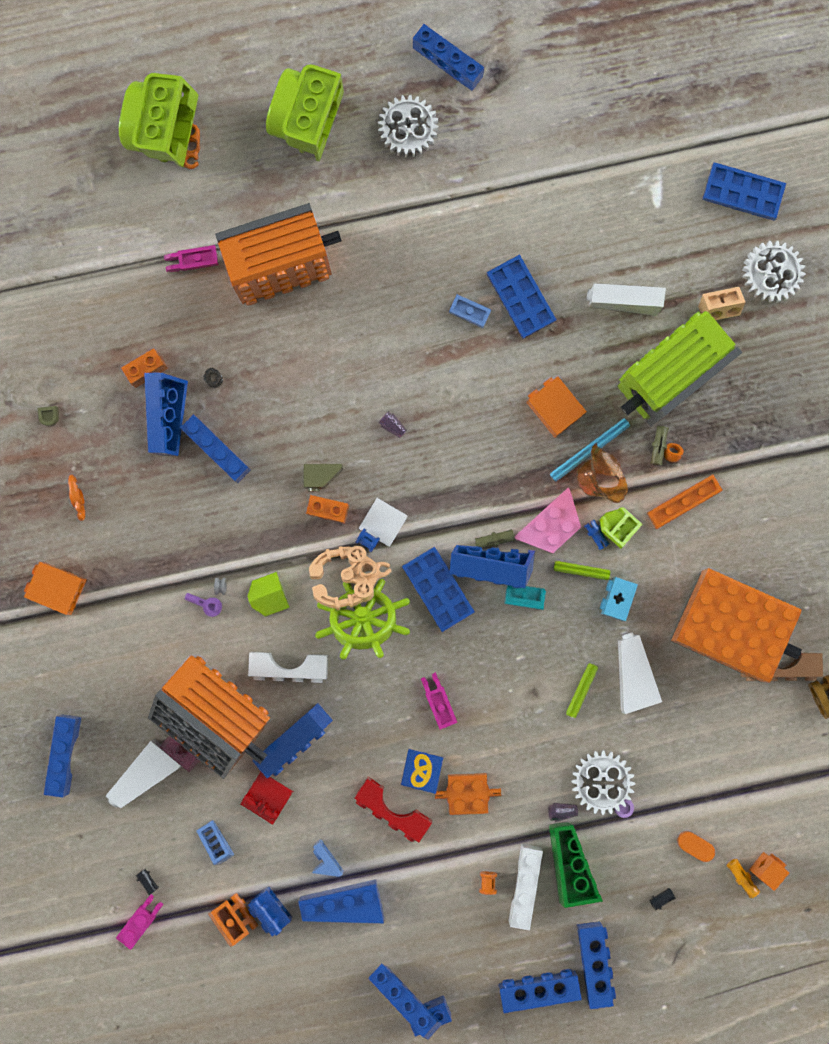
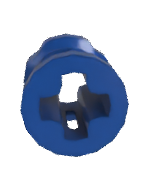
[355,528,380,552]

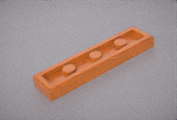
[647,474,723,529]

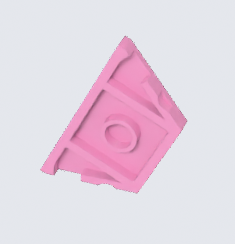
[515,488,581,554]

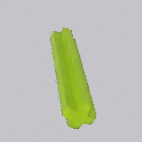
[553,561,610,580]
[566,663,598,718]

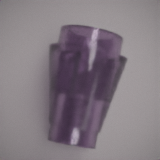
[378,411,407,438]
[548,802,578,822]

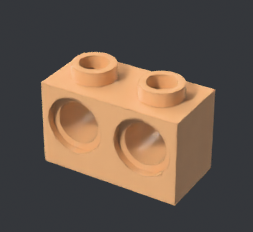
[698,287,745,320]

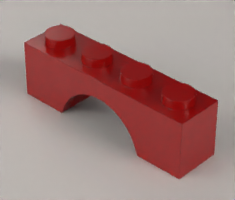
[354,776,432,843]

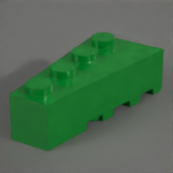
[549,821,603,908]

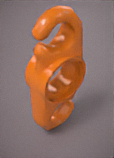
[184,124,200,169]
[68,475,86,521]

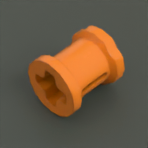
[479,871,497,895]

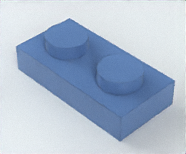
[449,294,491,328]

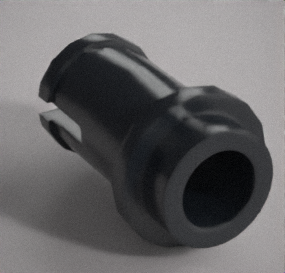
[136,868,159,895]
[649,888,676,911]

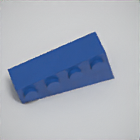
[144,373,188,456]
[450,545,535,588]
[252,703,333,778]
[298,879,385,924]

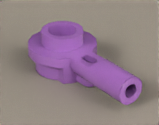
[185,593,222,617]

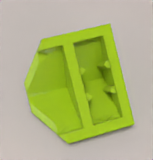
[599,507,643,549]
[247,572,290,617]

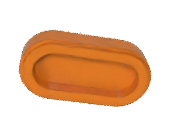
[677,831,715,862]

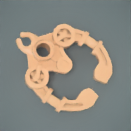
[309,546,392,610]

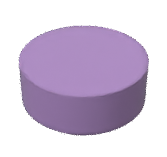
[614,799,634,818]

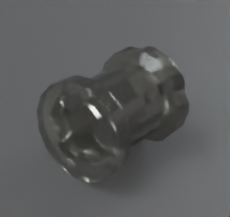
[203,368,223,388]

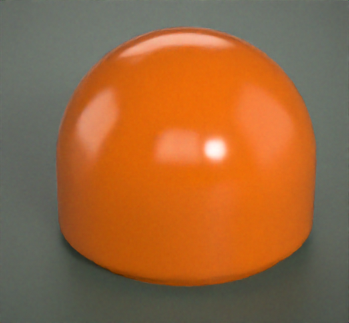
[664,443,684,463]

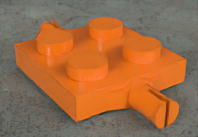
[435,773,501,815]

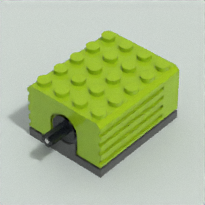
[618,311,743,427]

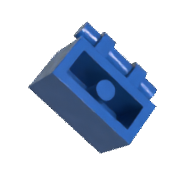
[248,886,293,937]

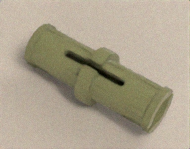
[650,426,669,466]
[475,529,515,549]

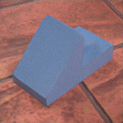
[312,839,344,877]

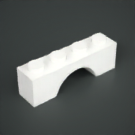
[248,652,328,683]
[509,843,543,930]

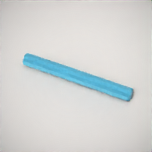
[550,418,630,481]

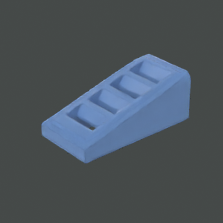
[196,820,234,865]

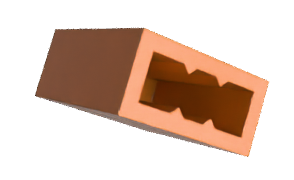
[527,376,587,438]
[24,561,87,615]

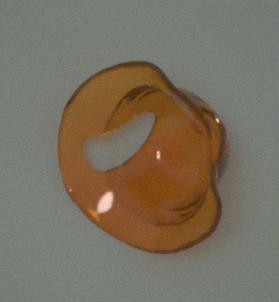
[576,442,628,503]

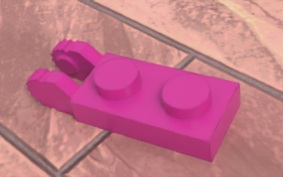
[164,245,219,273]
[421,672,458,730]
[116,894,164,950]

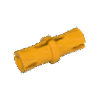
[727,859,760,898]

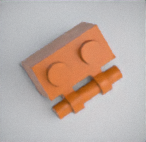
[208,893,259,947]

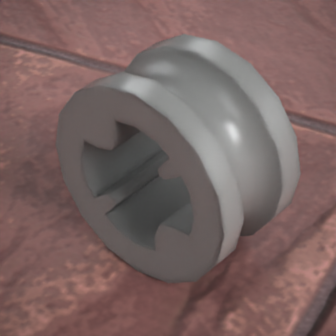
[214,578,227,595]

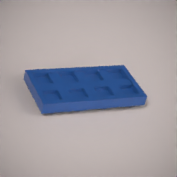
[702,162,786,221]
[486,254,557,339]
[402,546,475,632]

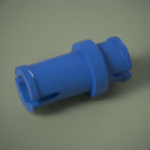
[584,519,610,550]

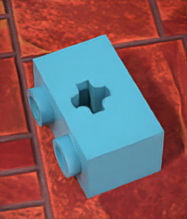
[600,577,638,621]

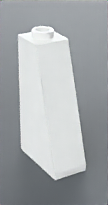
[587,284,666,316]
[618,632,662,714]
[106,739,184,809]

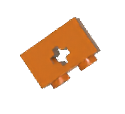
[121,348,168,388]
[306,495,349,524]
[749,852,789,891]

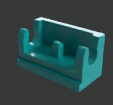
[504,585,546,610]

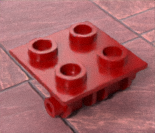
[240,771,294,825]

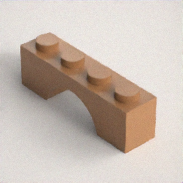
[741,653,823,681]

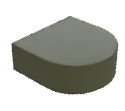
[37,406,59,427]

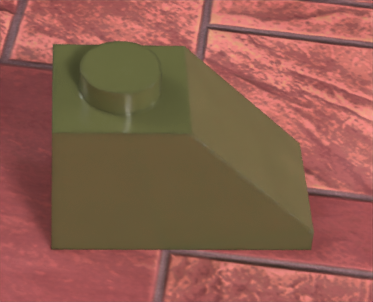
[304,464,343,492]

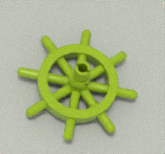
[315,579,410,660]

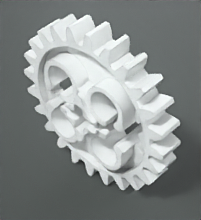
[378,95,439,157]
[742,241,806,303]
[571,750,635,815]

